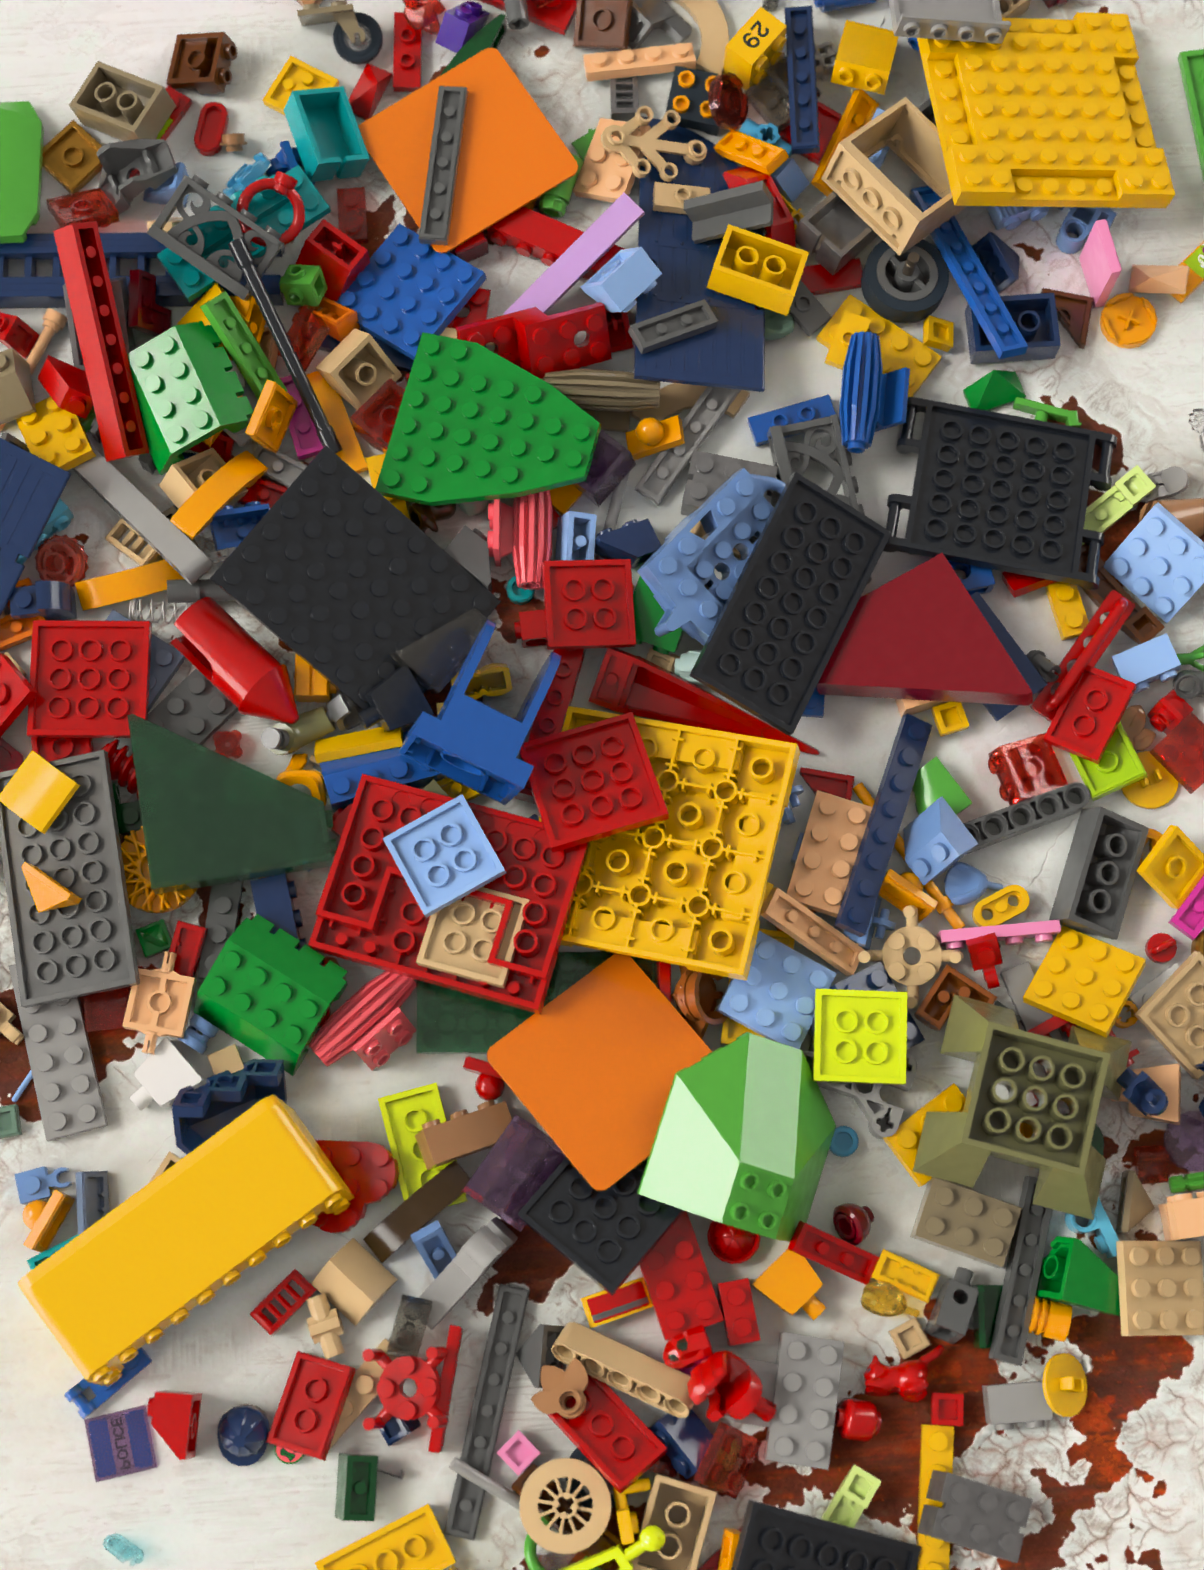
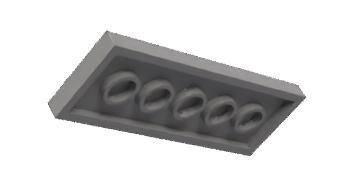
[9,964,108,1141]

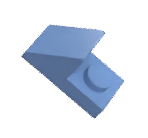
[410,1220,457,1279]

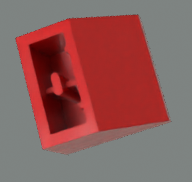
[295,219,370,302]

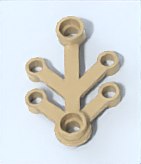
[601,106,707,182]

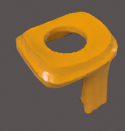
[276,753,327,810]

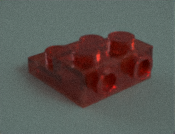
[988,733,1068,806]

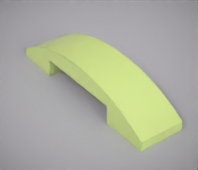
[1082,465,1156,545]
[821,1464,882,1528]

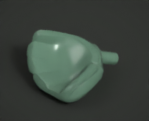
[760,308,795,341]

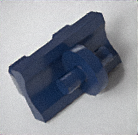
[1116,1068,1168,1116]

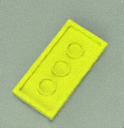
[378,1083,467,1207]

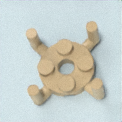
[858,905,964,1009]

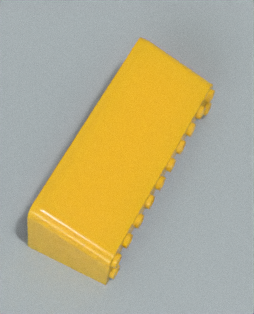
[18,1095,354,1386]

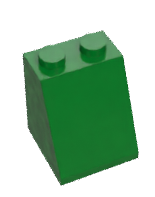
[633,576,684,655]

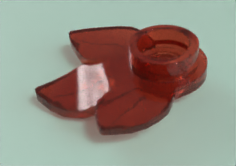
[403,0,446,35]

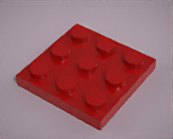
[542,559,636,650]

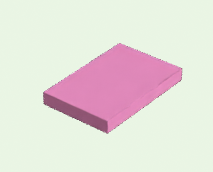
[1079,219,1122,308]

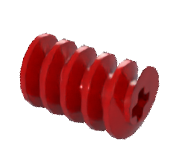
[100,739,158,800]

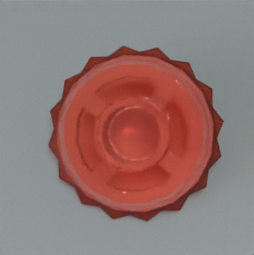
[35,534,89,587]

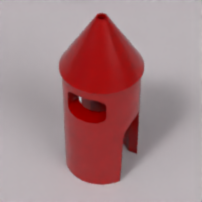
[170,597,299,724]

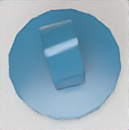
[223,152,271,198]

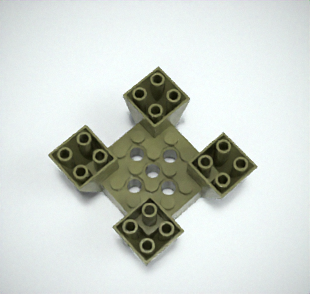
[912,994,1132,1220]

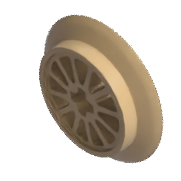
[519,1458,611,1554]

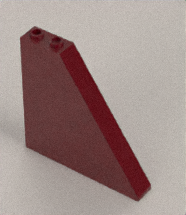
[816,552,1033,706]

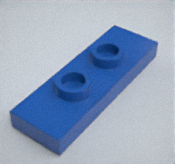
[747,394,836,447]

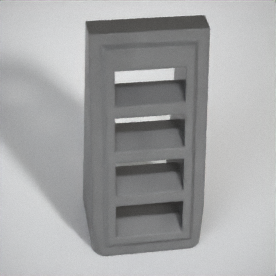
[610,76,639,122]

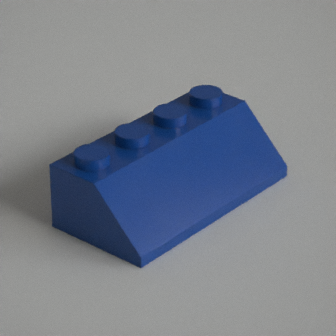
[319,731,446,812]

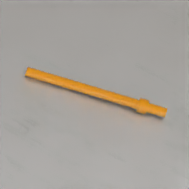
[853,782,966,929]

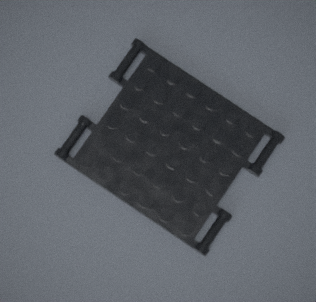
[883,397,1117,590]

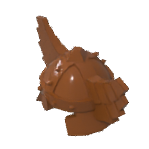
[671,965,728,1039]

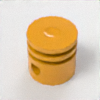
[1028,1296,1072,1342]

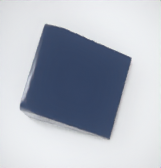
[379,1416,421,1446]

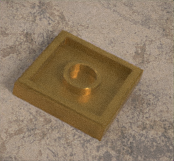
[42,120,102,196]

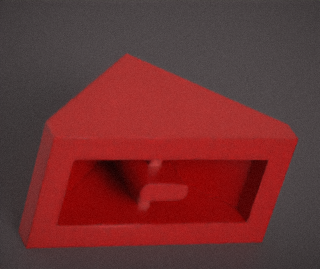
[596,301,634,353]

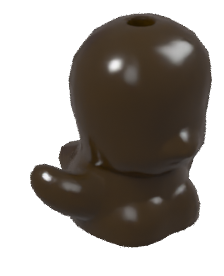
[409,503,456,533]

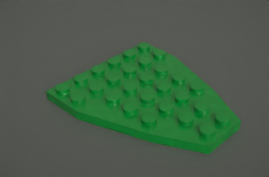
[375,332,601,506]

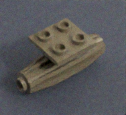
[540,369,660,432]

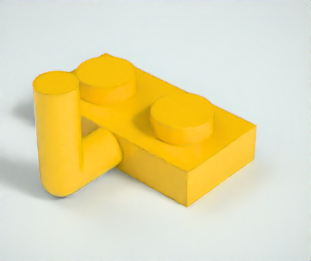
[613,1477,651,1545]

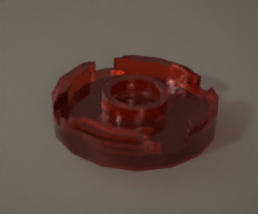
[708,72,749,131]

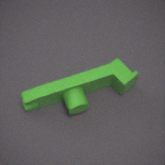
[1013,397,1081,428]

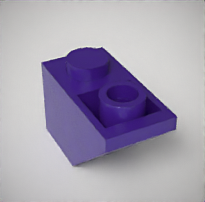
[435,1,490,53]

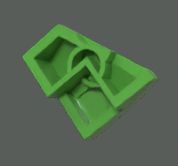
[912,756,972,815]

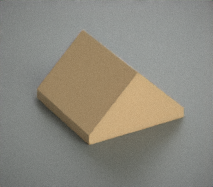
[311,1238,398,1326]

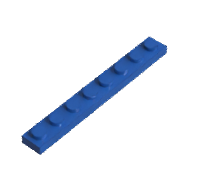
[909,186,1028,359]

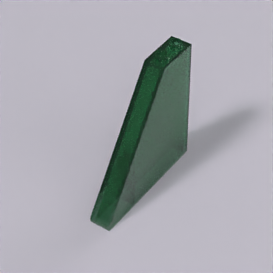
[127,714,337,895]

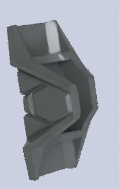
[97,139,178,218]

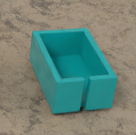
[283,86,370,182]

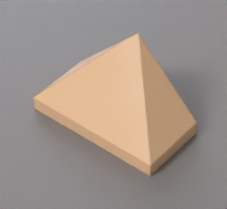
[1128,265,1190,294]

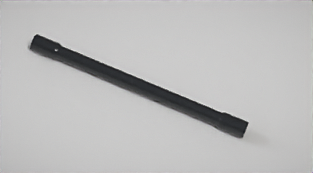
[228,237,343,453]

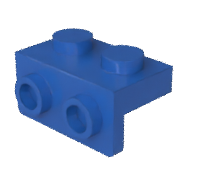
[210,501,270,553]

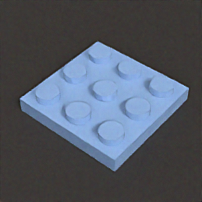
[1104,502,1204,623]
[383,794,506,918]
[716,931,837,1049]

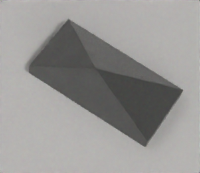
[516,1324,565,1388]

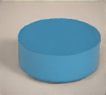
[829,1126,859,1157]

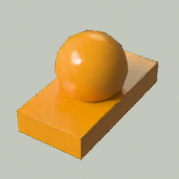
[625,415,685,461]
[879,869,938,923]
[22,1190,75,1253]

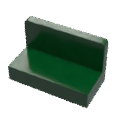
[972,1285,1003,1348]
[335,1453,378,1521]

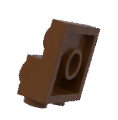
[166,32,237,94]

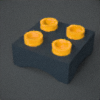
[665,66,730,136]

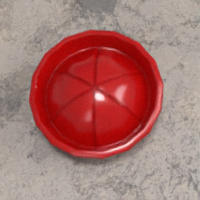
[707,1220,761,1264]

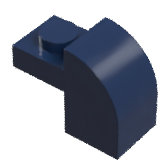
[9,581,77,620]

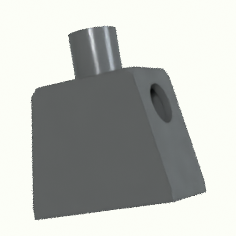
[924,1267,979,1345]

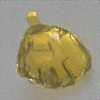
[860,1281,920,1317]

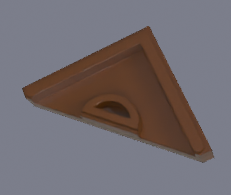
[1041,288,1094,349]

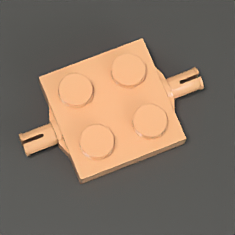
[122,951,197,1055]

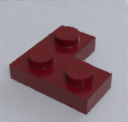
[127,269,172,337]

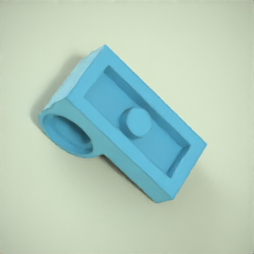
[1065,1197,1119,1258]

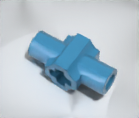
[739,118,792,158]

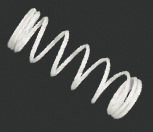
[129,598,194,624]

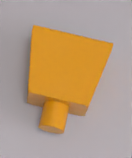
[751,1249,827,1320]

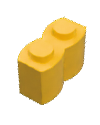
[450,663,513,700]

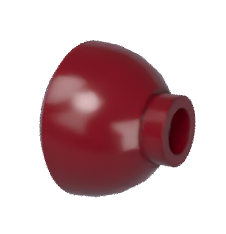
[833,1203,874,1246]

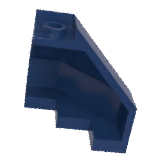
[172,1059,287,1155]

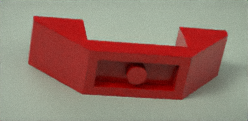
[722,166,796,247]

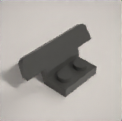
[628,0,692,49]

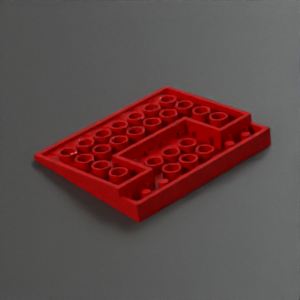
[308,774,589,1015]

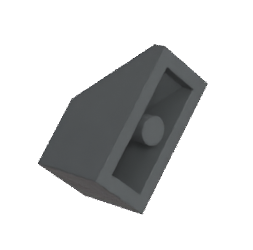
[444,525,492,592]

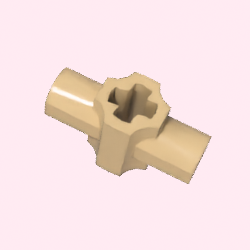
[306,1293,345,1359]

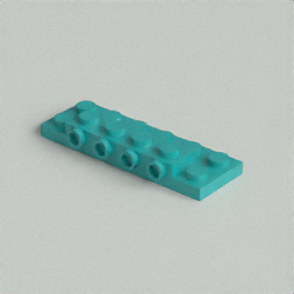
[157,165,331,303]

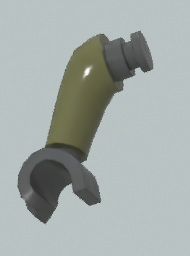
[261,694,362,755]

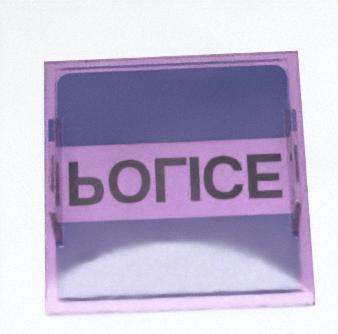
[84,1405,157,1482]

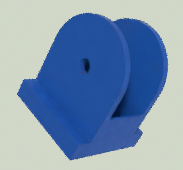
[398,619,561,805]

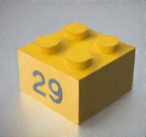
[723,7,787,92]

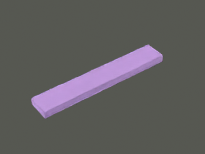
[504,192,645,314]

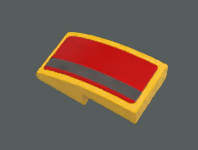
[580,1277,653,1328]

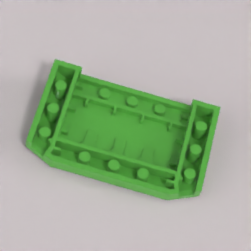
[0,101,44,244]

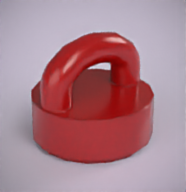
[1145,933,1177,964]

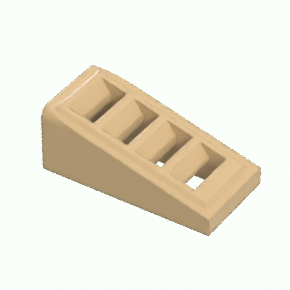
[104,518,163,566]

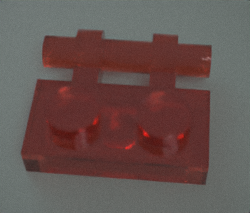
[278,304,330,372]

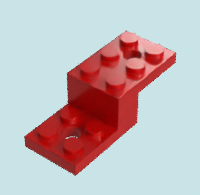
[456,302,612,378]

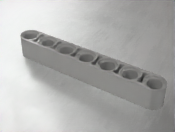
[72,446,214,585]

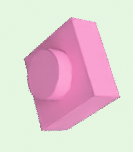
[497,1430,541,1476]

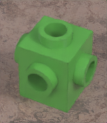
[279,264,328,306]

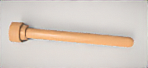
[0,308,68,432]

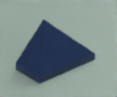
[972,232,1020,294]

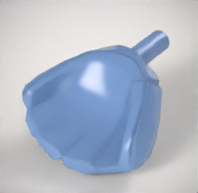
[944,862,1003,905]

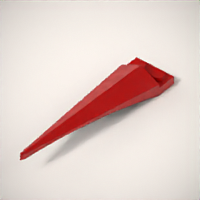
[588,648,820,755]

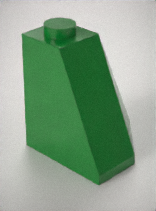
[1035,1236,1120,1316]

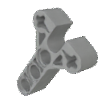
[803,1051,917,1139]
[410,1216,518,1330]

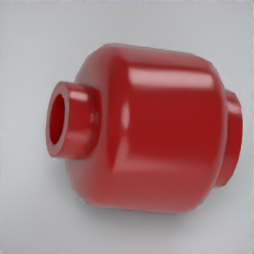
[834,1398,882,1442]

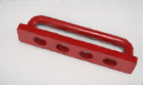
[1030,590,1135,722]

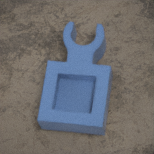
[14,1166,72,1205]

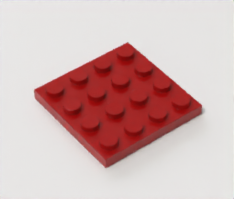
[27,620,152,738]
[519,712,669,853]

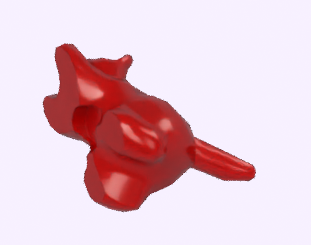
[863,1345,944,1403]

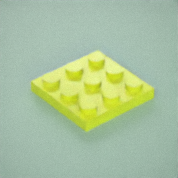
[813,989,907,1085]

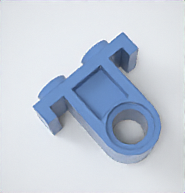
[1056,207,1117,254]

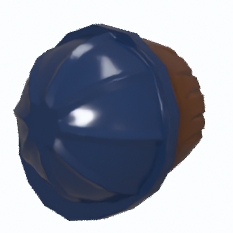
[217,1404,270,1466]

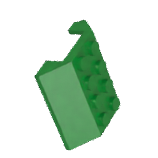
[127,321,254,475]
[193,914,348,1076]

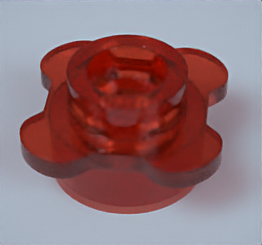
[213,730,243,759]

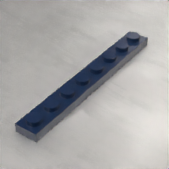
[834,713,933,937]

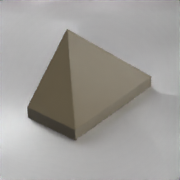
[1116,1170,1155,1234]

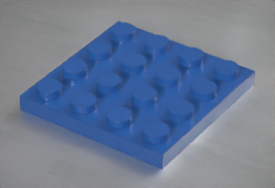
[334,223,487,360]

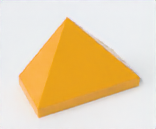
[21,862,82,913]

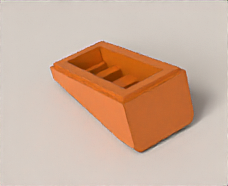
[298,297,360,342]

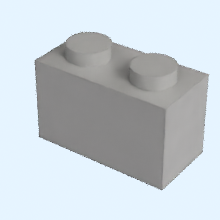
[982,1381,1053,1430]

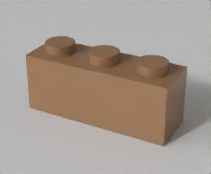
[415,1100,518,1170]

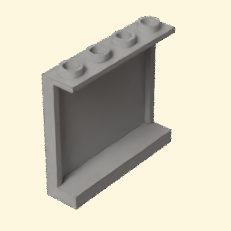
[889,0,1011,44]

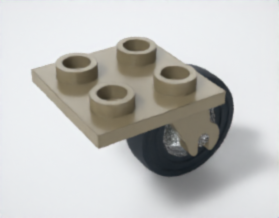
[297,0,383,64]

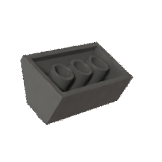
[1049,807,1149,940]

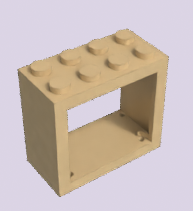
[821,97,966,256]

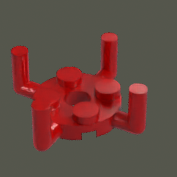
[362,1346,449,1431]

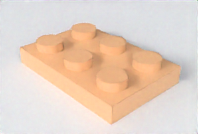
[573,118,651,203]

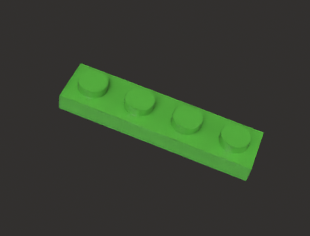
[200,291,287,400]

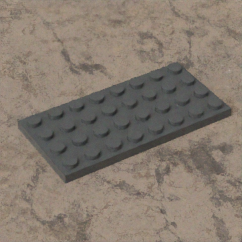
[0,750,140,1008]

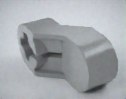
[1141,466,1189,504]

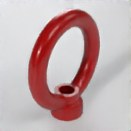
[236,171,305,247]

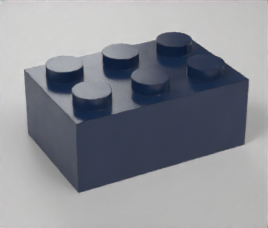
[965,293,1061,364]

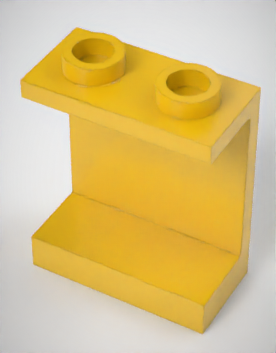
[830,20,899,95]

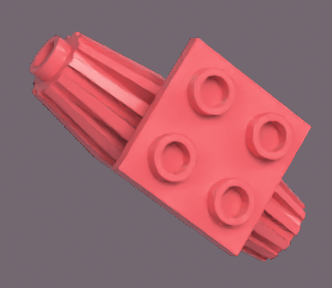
[487,490,553,590]
[308,971,418,1071]

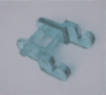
[103,1533,144,1566]

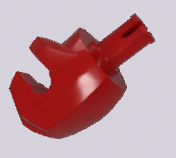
[687,1350,777,1423]

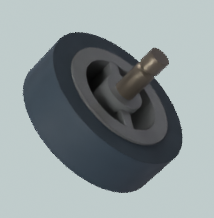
[861,239,949,323]

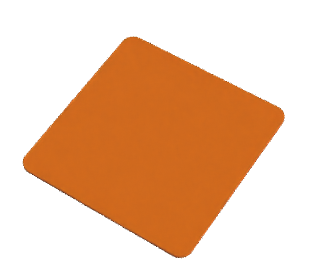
[358,48,578,253]
[487,953,712,1191]

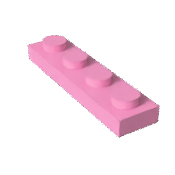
[936,920,1061,950]

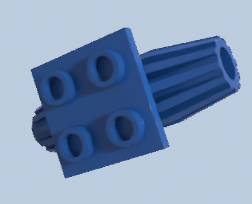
[839,331,910,453]

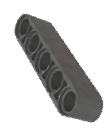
[963,782,1090,854]

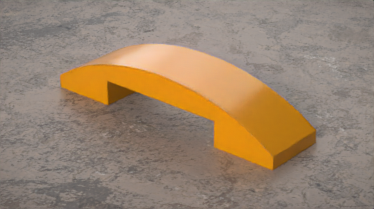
[170,450,268,540]
[75,559,184,611]

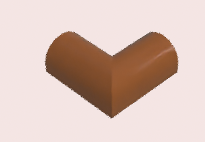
[914,964,998,1031]

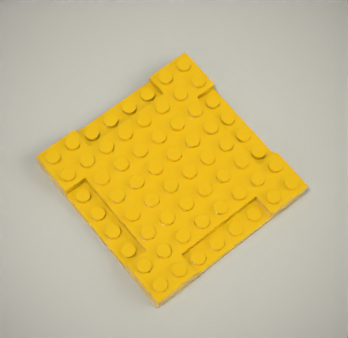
[917,12,1175,208]
[538,706,800,981]

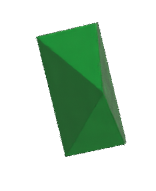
[963,370,1026,411]

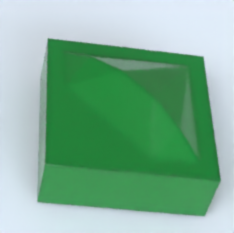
[135,919,172,959]

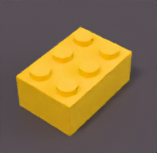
[706,224,809,316]

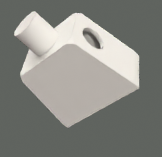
[129,1037,207,1111]

